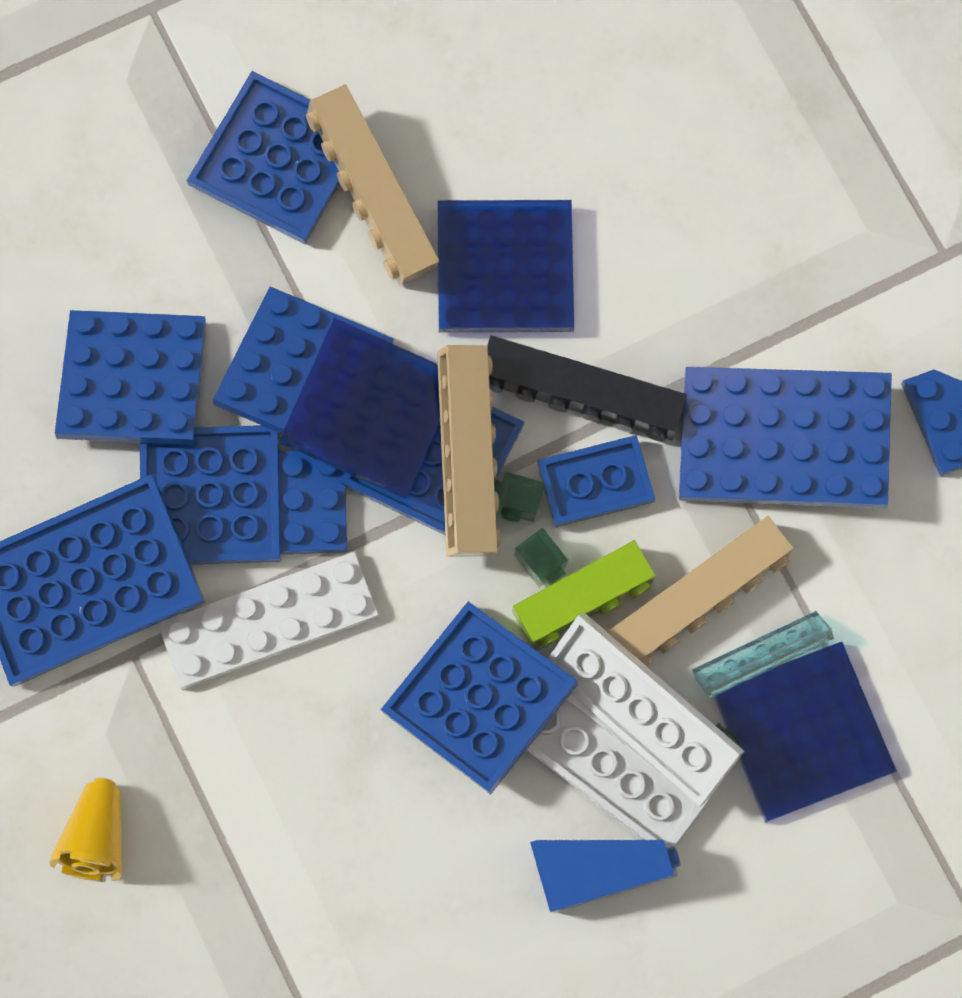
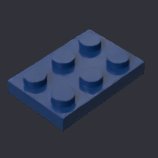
[537,435,655,528]
[278,449,347,555]

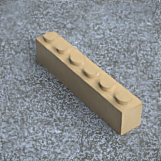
[306,84,439,286]
[437,345,501,557]
[607,516,794,666]

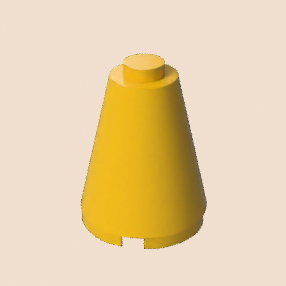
[50,778,123,881]

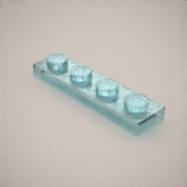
[692,611,834,698]

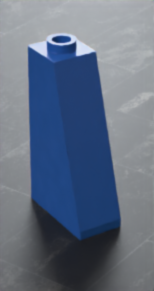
[530,840,681,912]

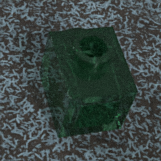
[494,471,545,523]
[514,527,568,588]

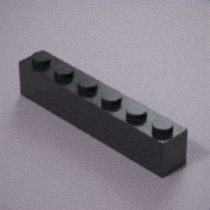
[487,335,687,442]

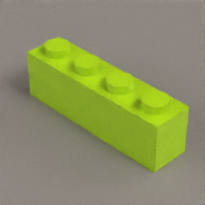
[512,540,655,648]

